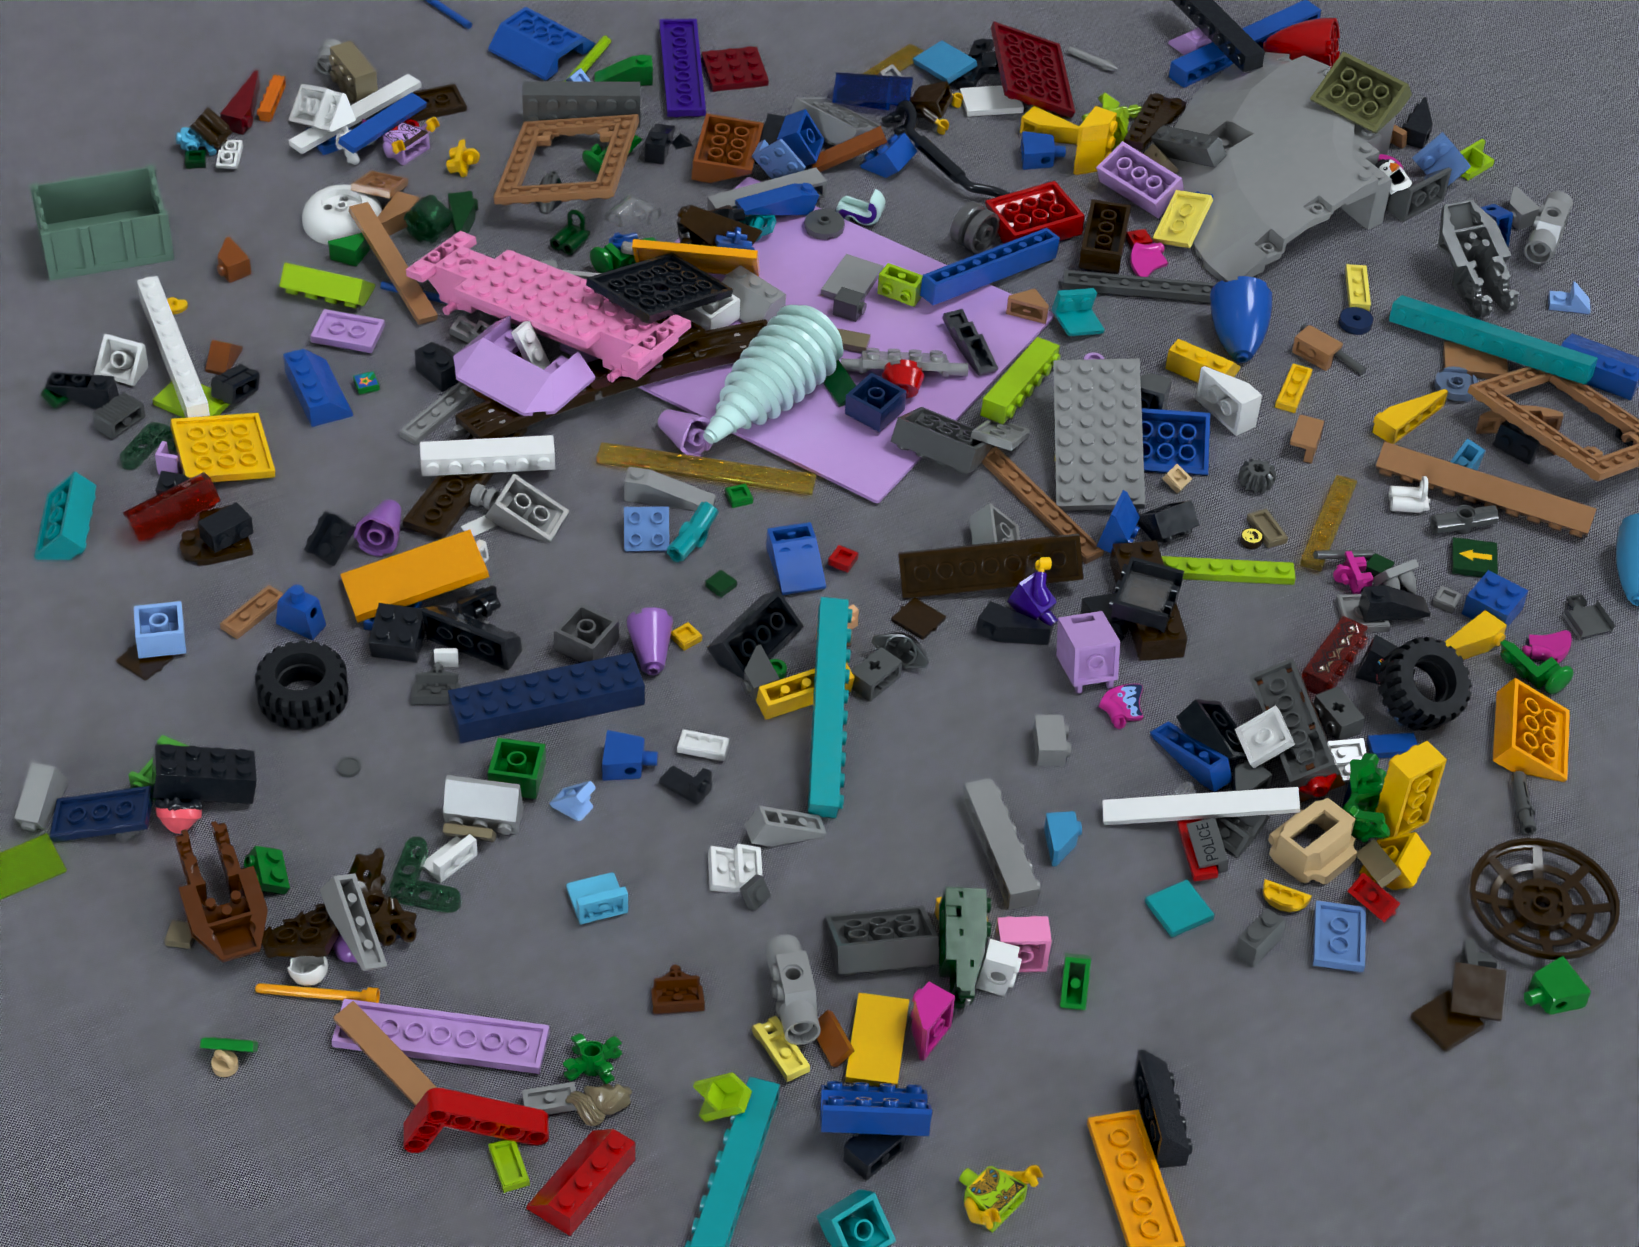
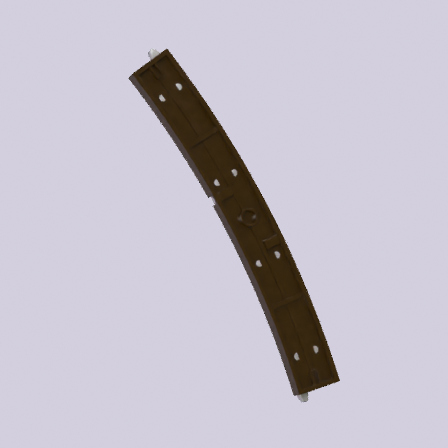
[453,319,768,439]

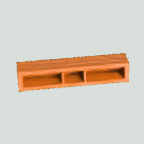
[257,75,286,122]

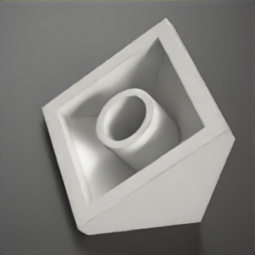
[94,334,148,386]

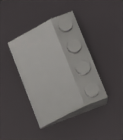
[790,97,886,145]

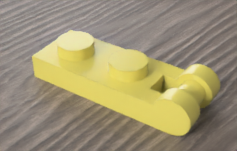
[752,1016,810,1082]

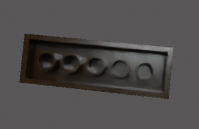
[1110,541,1188,661]

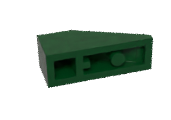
[448,191,479,235]

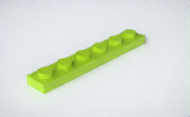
[1162,556,1296,585]

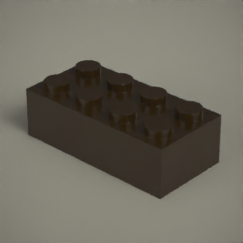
[1079,199,1131,274]

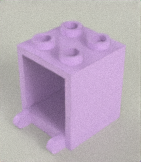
[1056,611,1120,694]

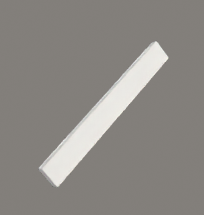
[289,74,421,154]
[1103,787,1300,825]

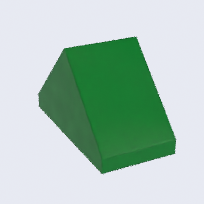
[328,233,370,267]

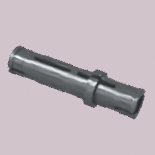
[1510,771,1537,835]

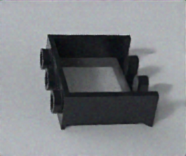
[1108,556,1184,633]

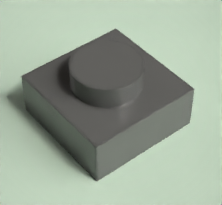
[739,874,771,910]

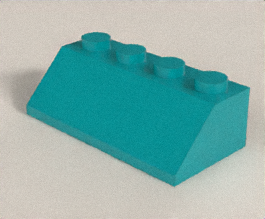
[34,471,97,560]

